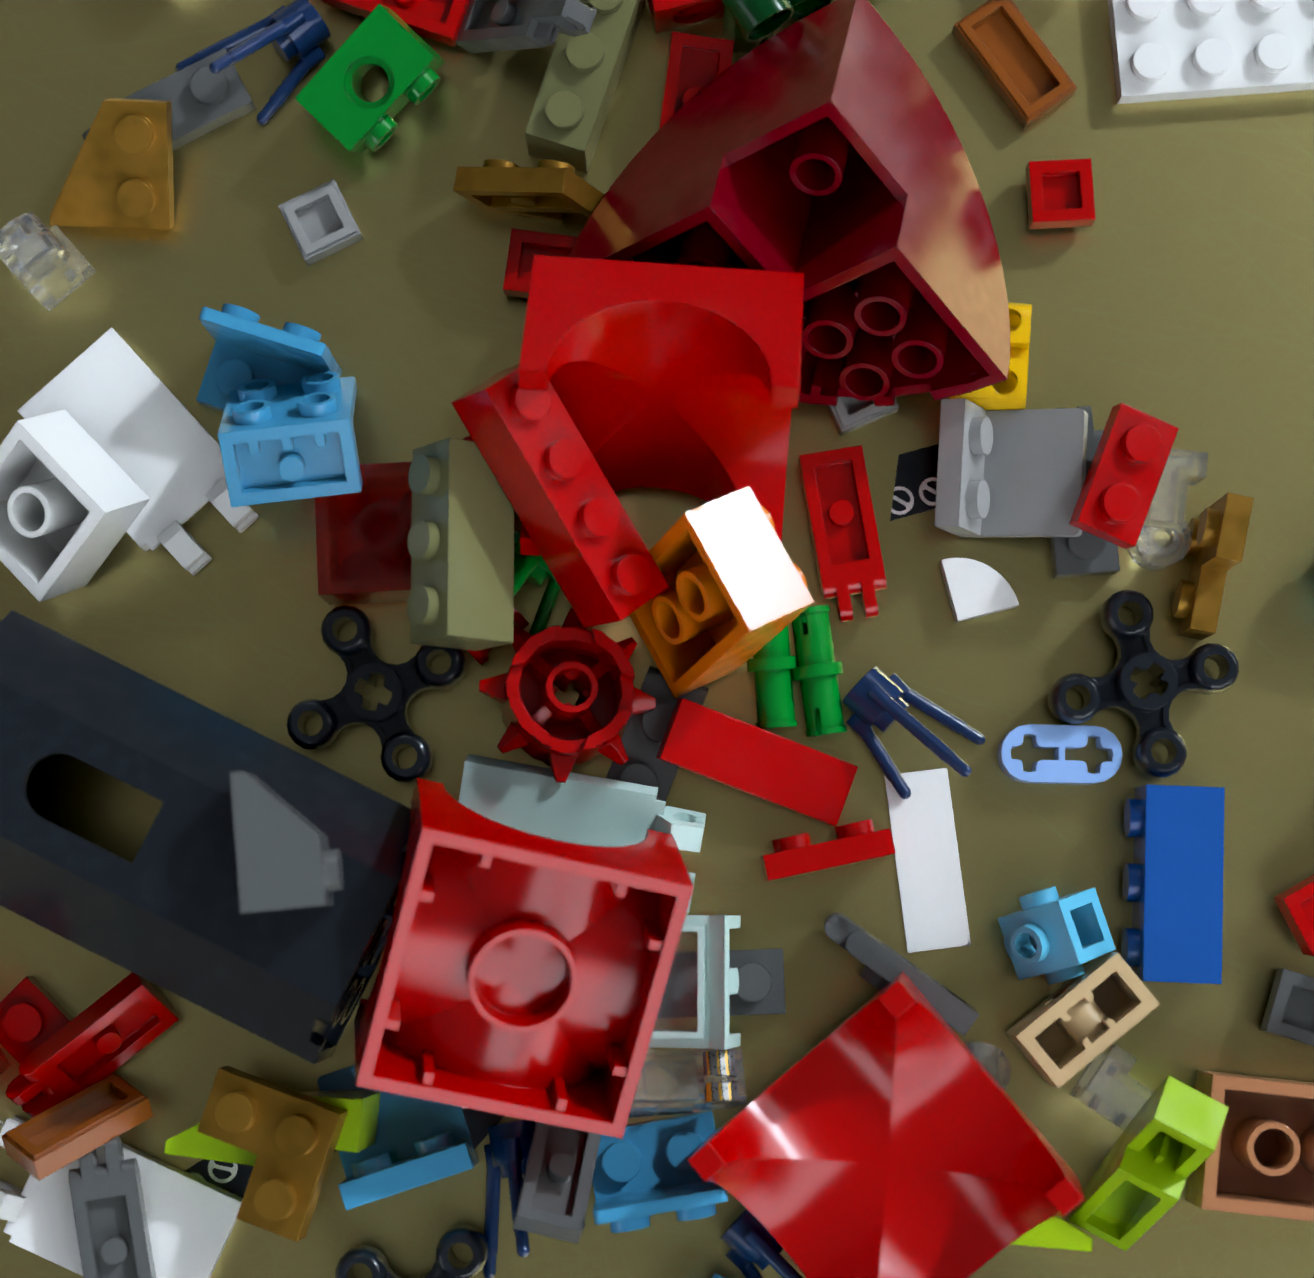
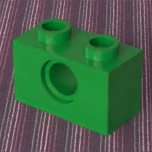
[295,4,445,153]

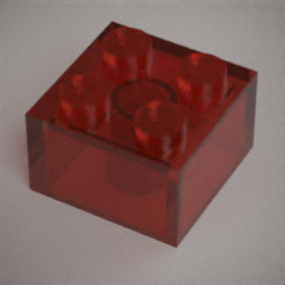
[315,461,412,605]

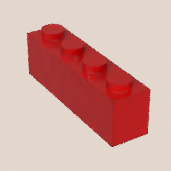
[451,364,669,628]

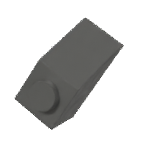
[230,771,344,913]

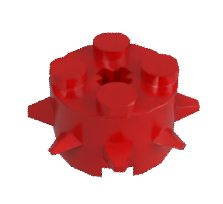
[479,608,656,783]

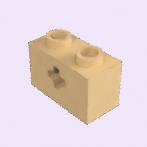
[1005,952,1160,1089]

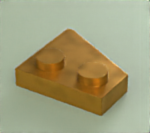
[49,98,174,230]

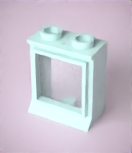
[648,915,741,1050]

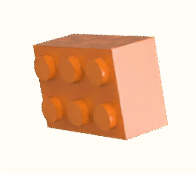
[629,486,814,699]

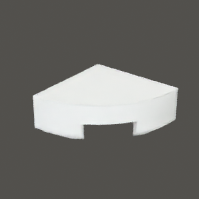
[939,558,1019,623]

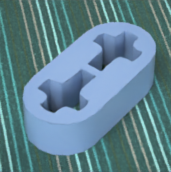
[997,724,1123,785]

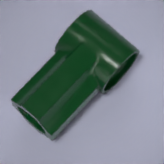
[721,0,794,53]

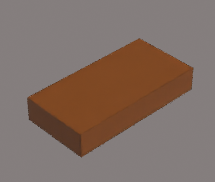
[952,0,1077,129]
[1,1073,153,1181]

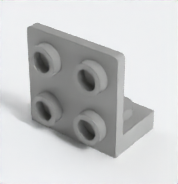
[934,398,1088,538]

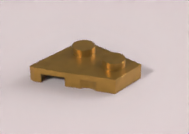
[453,159,605,223]

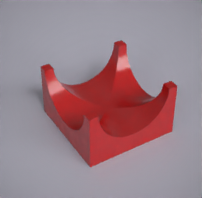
[519,255,804,556]
[354,778,694,1139]
[688,971,1085,1278]

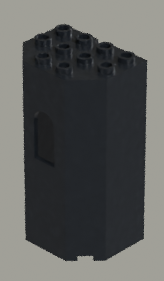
[0,610,411,1064]

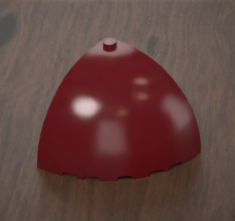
[568,0,1010,406]

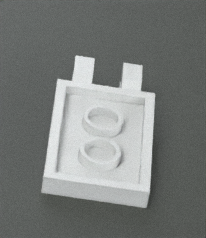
[17,327,259,576]
[0,1115,243,1278]

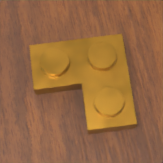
[1172,493,1254,640]
[197,1065,348,1242]

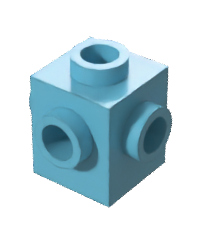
[998,886,1116,985]

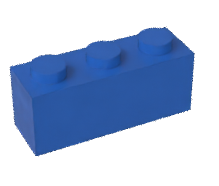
[1121,784,1225,984]

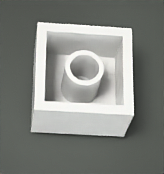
[0,409,150,602]

